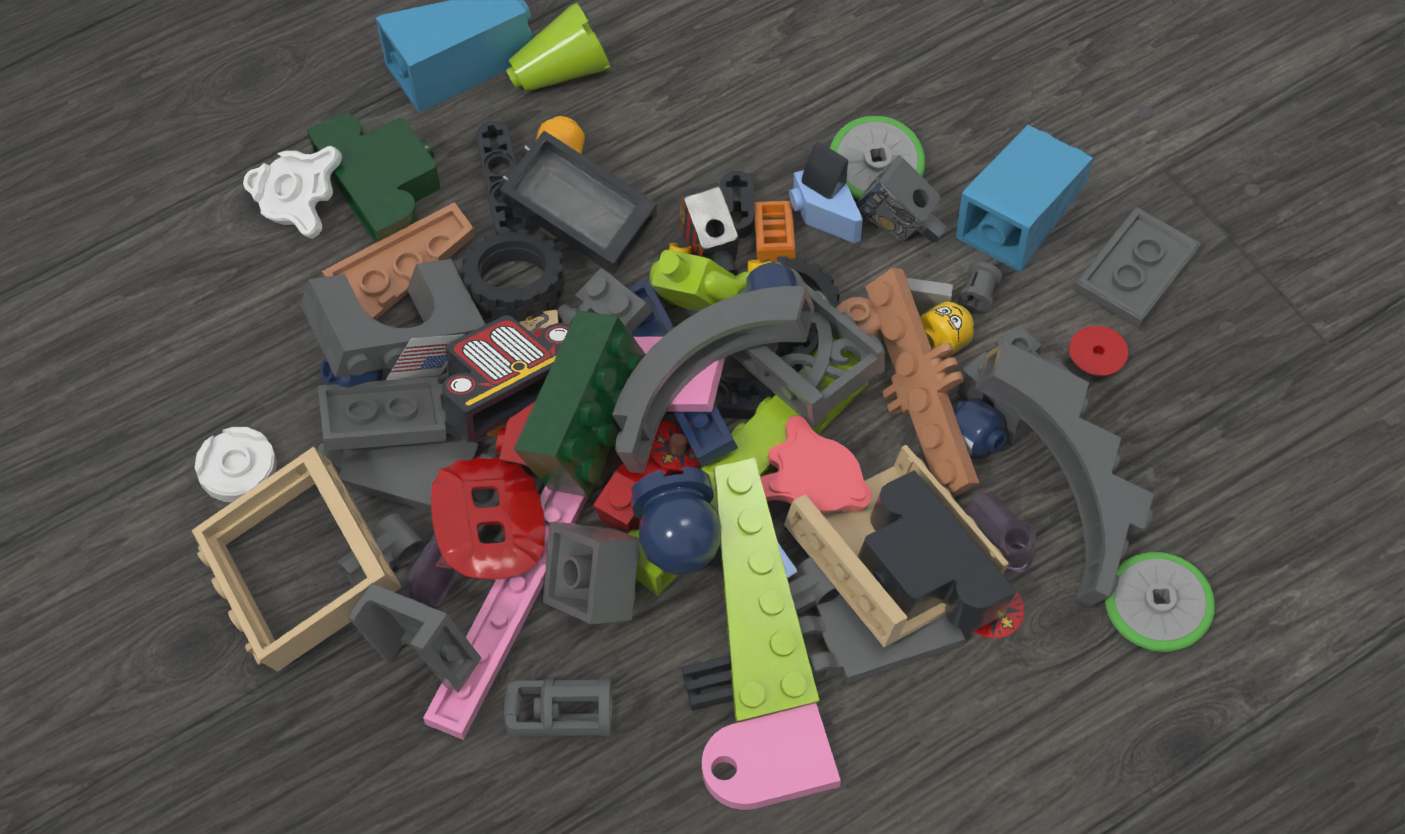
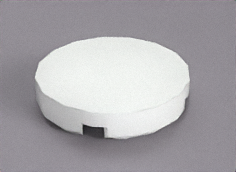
[195,427,277,502]

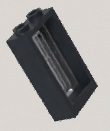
[500,130,657,275]

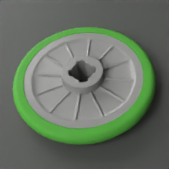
[830,116,925,199]
[1105,552,1215,652]

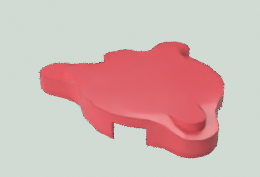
[760,415,872,516]

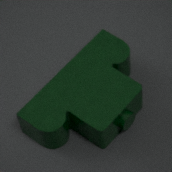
[307,114,440,243]

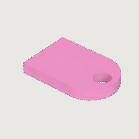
[702,703,841,810]

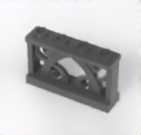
[731,261,885,428]

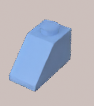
[789,170,863,243]

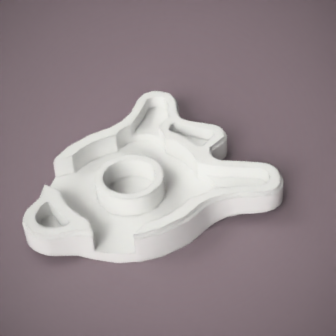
[243,146,342,239]

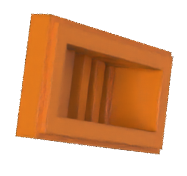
[754,201,795,263]

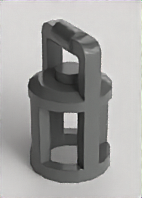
[503,678,613,738]

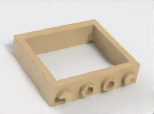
[192,447,401,672]

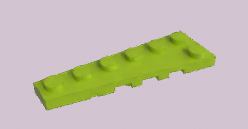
[714,458,820,723]

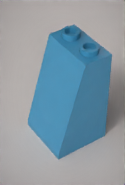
[376,0,533,112]
[956,125,1093,272]

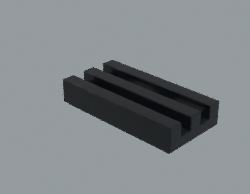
[681,655,734,711]

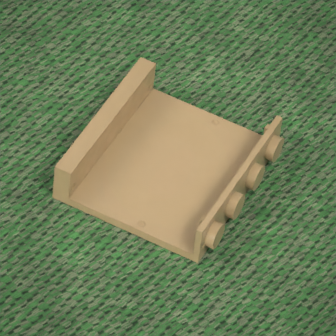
[784,445,1009,648]

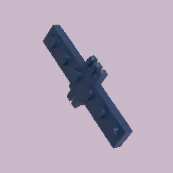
[629,278,738,467]

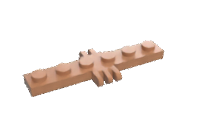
[865,268,979,498]

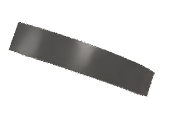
[612,286,815,473]

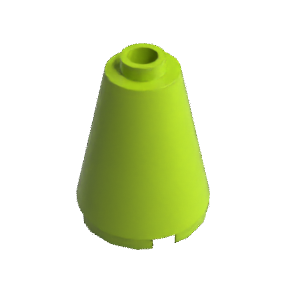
[506,3,610,92]

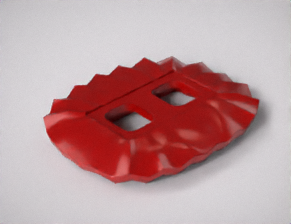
[431,457,546,580]

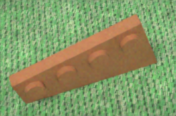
[322,202,475,320]

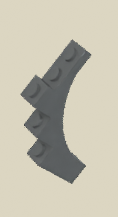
[975,341,1154,607]

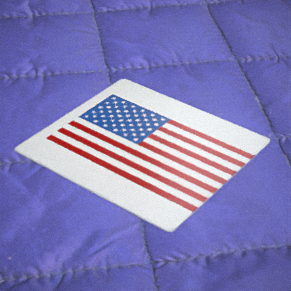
[386,334,465,381]

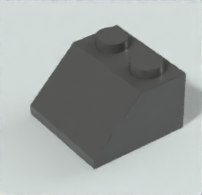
[543,522,640,624]

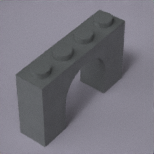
[300,259,486,377]

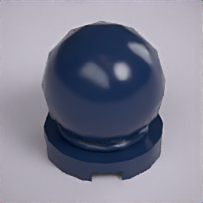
[630,467,722,575]

